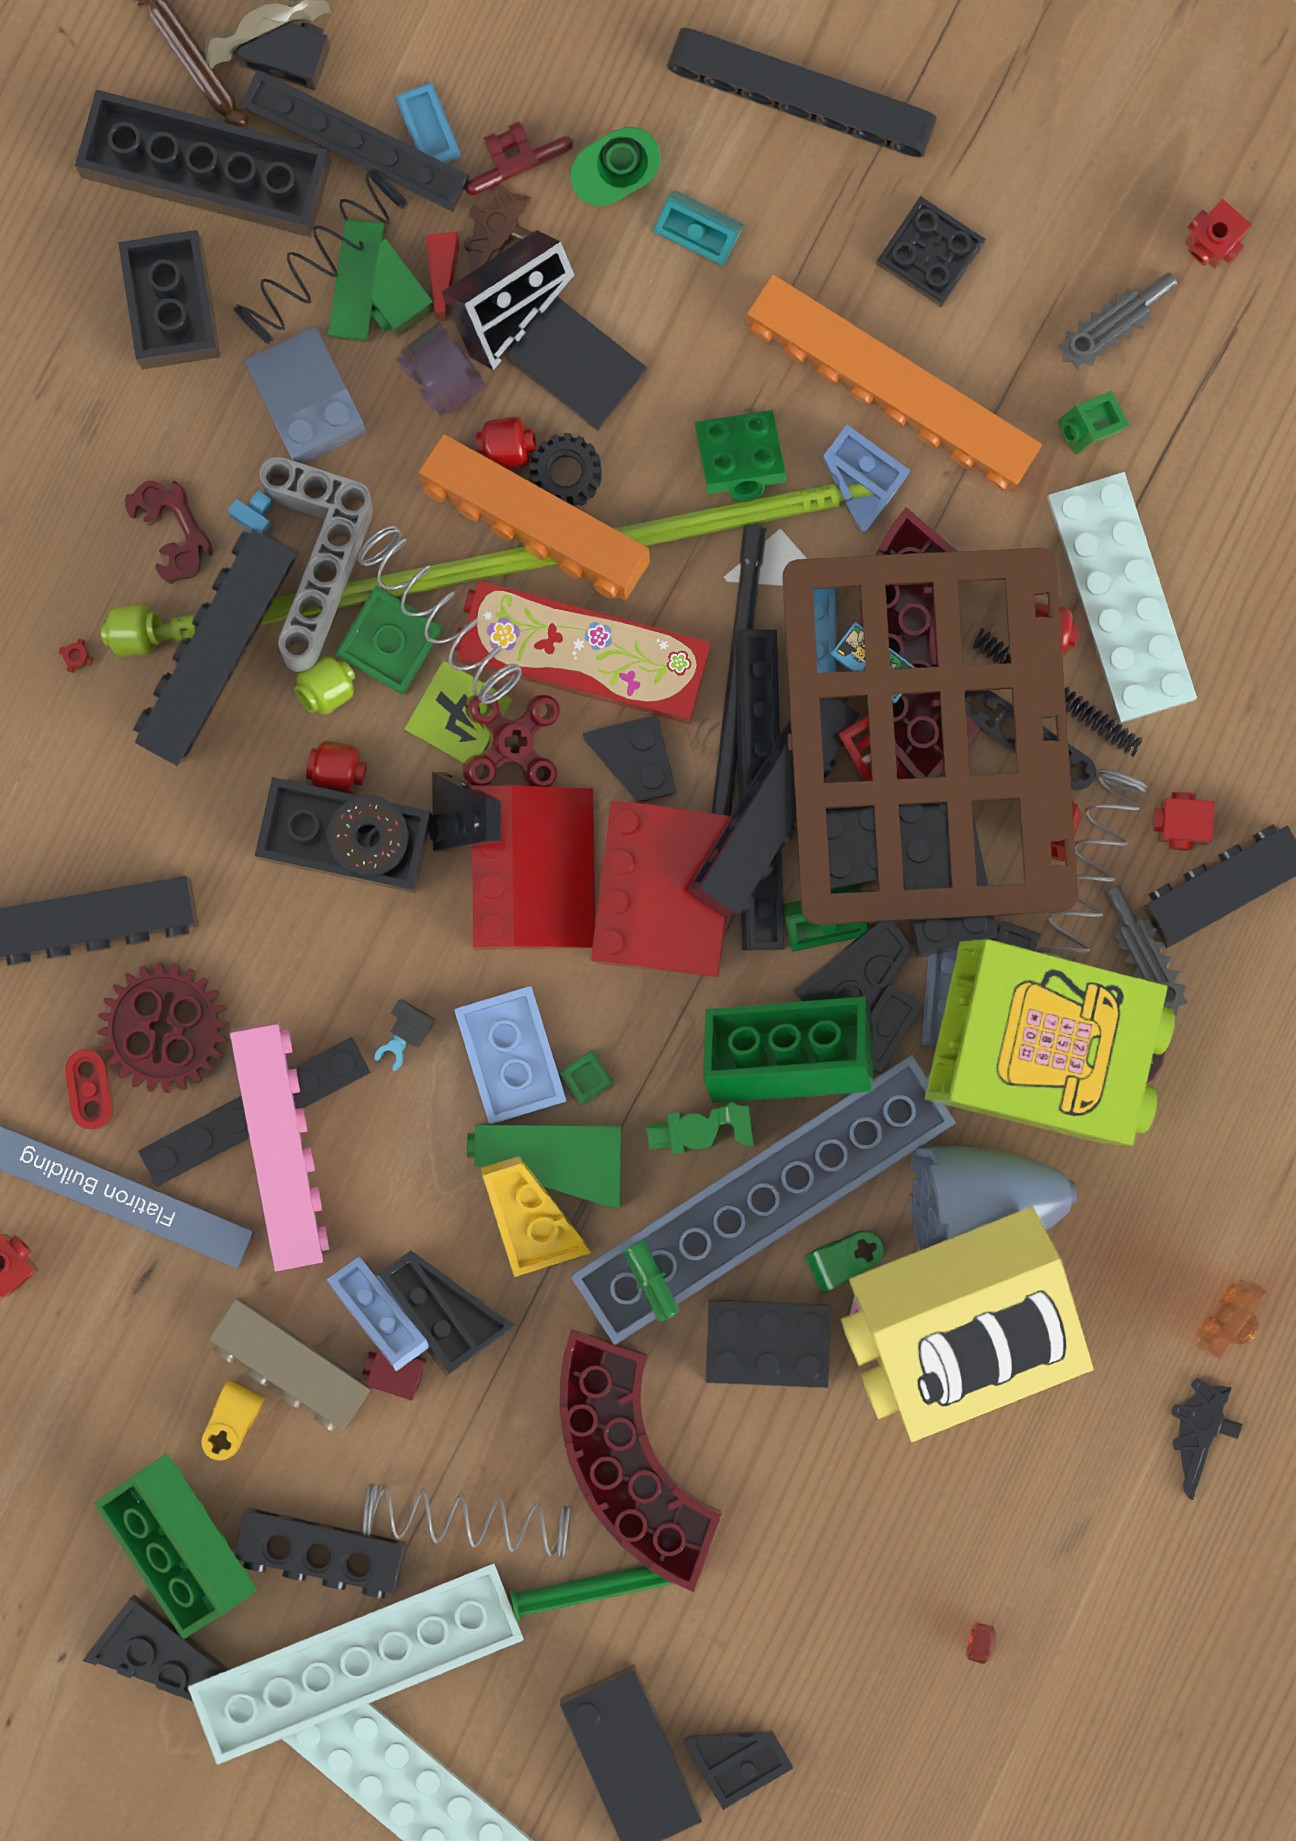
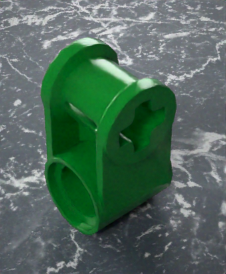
[804,1230,884,1293]

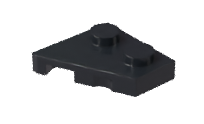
[583,715,677,803]
[683,1730,793,1810]

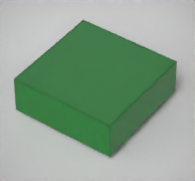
[559,1050,614,1106]

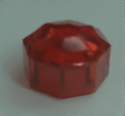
[966,1622,996,1664]

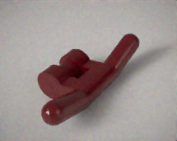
[465,121,573,196]

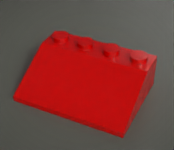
[471,785,595,950]
[591,801,731,977]

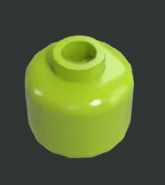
[101,604,163,658]
[294,655,355,715]

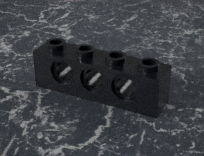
[235,1507,406,1599]

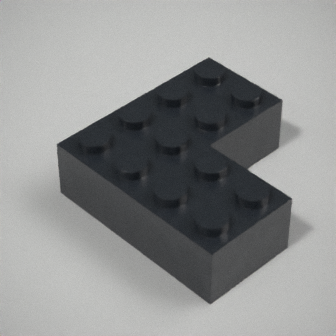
[826,803,999,958]

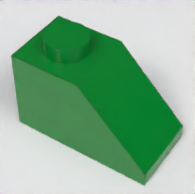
[370,239,434,338]

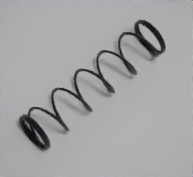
[233,168,408,344]

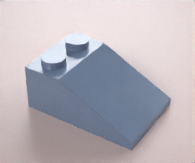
[244,326,367,464]

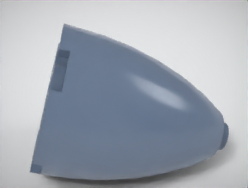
[909,1146,1077,1251]

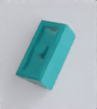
[653,191,744,266]

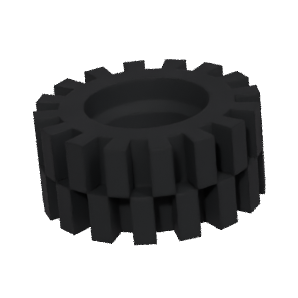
[530,433,602,506]

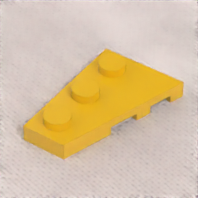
[480,1156,591,1277]

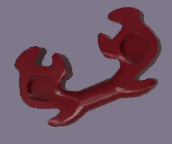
[125,480,213,584]

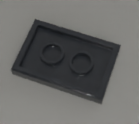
[505,296,647,431]

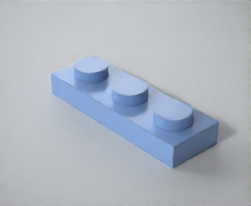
[327,1257,429,1371]

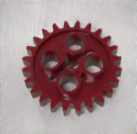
[97,962,230,1093]

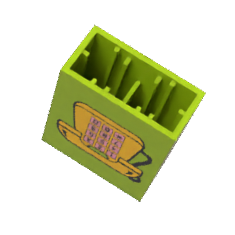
[924,939,1175,1146]

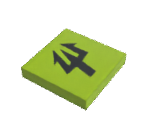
[404,660,513,764]

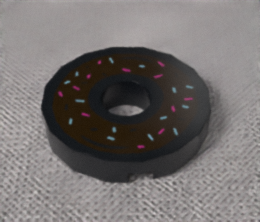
[327,795,409,877]

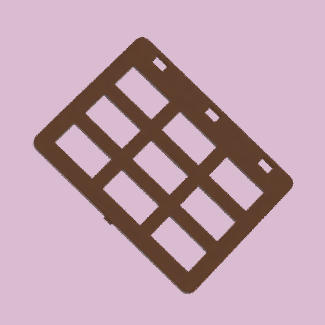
[782,548,1078,925]

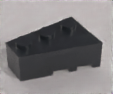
[442,230,574,370]
[376,1251,515,1376]

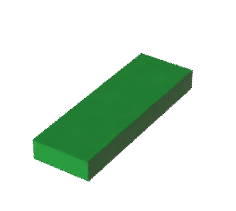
[328,219,385,343]

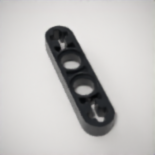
[965,690,1096,791]

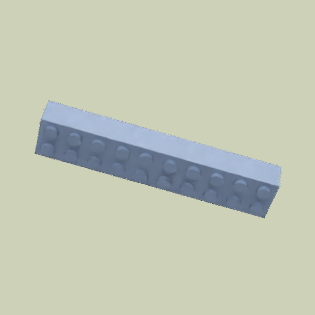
[570,1055,956,1345]

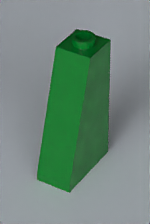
[467,1125,621,1208]

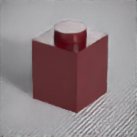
[362,1349,427,1401]

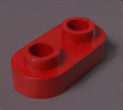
[65,1049,113,1130]

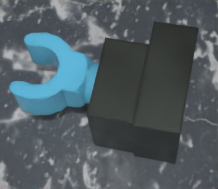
[375,999,436,1071]

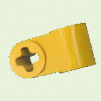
[201,1379,265,1461]

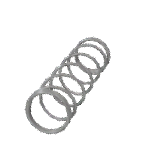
[357,526,522,704]
[1035,769,1148,962]
[362,1483,570,1558]

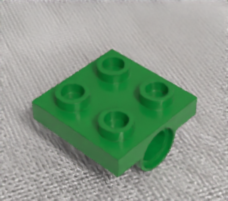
[695,410,786,502]

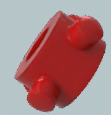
[59,639,93,673]

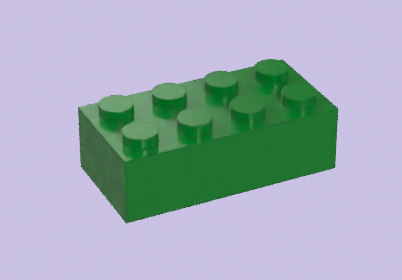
[703,997,873,1103]
[93,1454,257,1639]

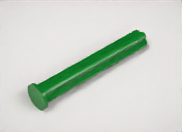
[510,1566,672,1621]

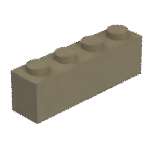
[208,1298,373,1431]

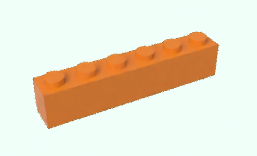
[418,434,650,601]

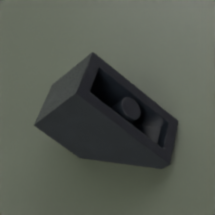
[237,22,330,91]

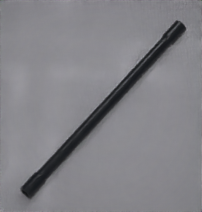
[711,525,767,816]

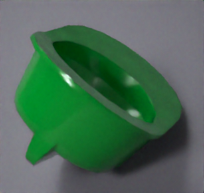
[570,127,661,206]

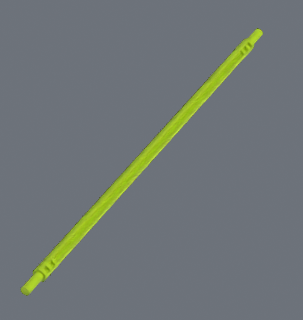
[153,479,876,642]

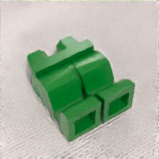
[646,1102,754,1154]

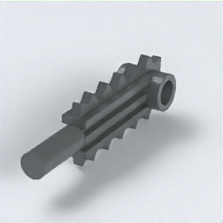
[1058,272,1177,370]
[1105,885,1188,1016]

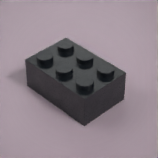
[118,230,221,370]
[705,1299,831,1388]

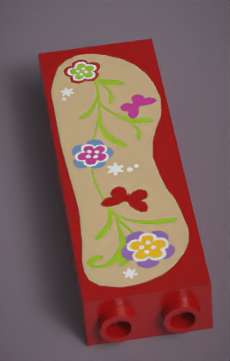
[454,581,711,724]

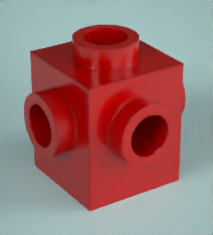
[1185,198,1252,269]
[0,1234,39,1298]

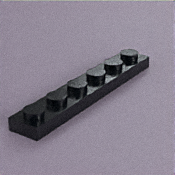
[240,69,470,212]
[138,1037,371,1187]

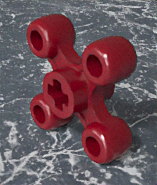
[462,693,560,787]

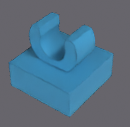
[227,490,273,533]

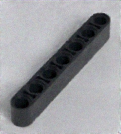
[666,28,937,158]

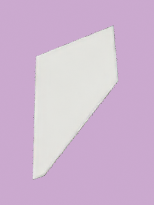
[724,528,807,586]

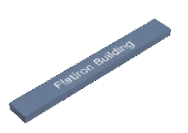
[0,1125,255,1269]

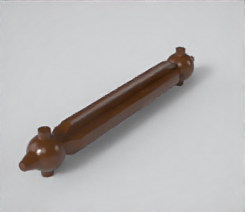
[135,0,250,129]

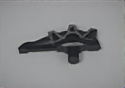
[1171,1378,1242,1500]

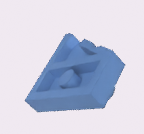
[823,424,911,535]

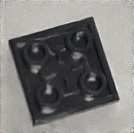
[876,196,986,307]

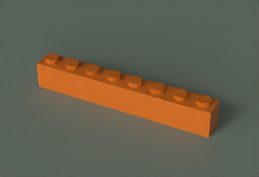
[746,274,1043,491]

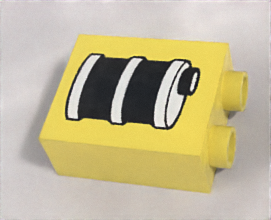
[840,1206,1094,1442]

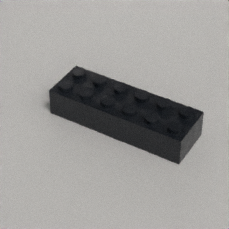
[75,90,331,237]
[133,528,300,766]

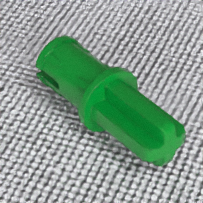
[622,1240,679,1322]

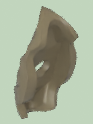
[205,0,332,71]

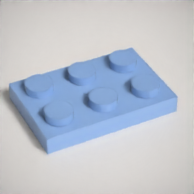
[454,986,567,1125]

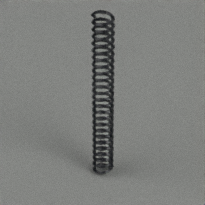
[973,628,1142,757]

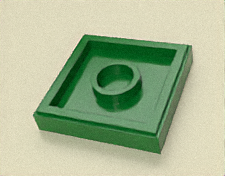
[335,585,444,695]

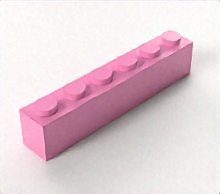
[230,1020,330,1271]

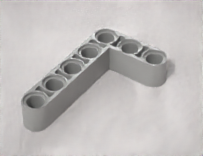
[259,457,373,672]

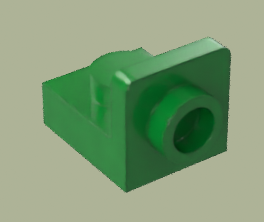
[1058,391,1130,454]

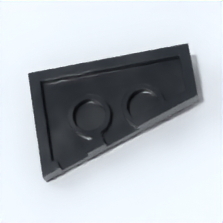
[429,772,501,852]
[793,921,913,1013]
[82,1594,230,1701]

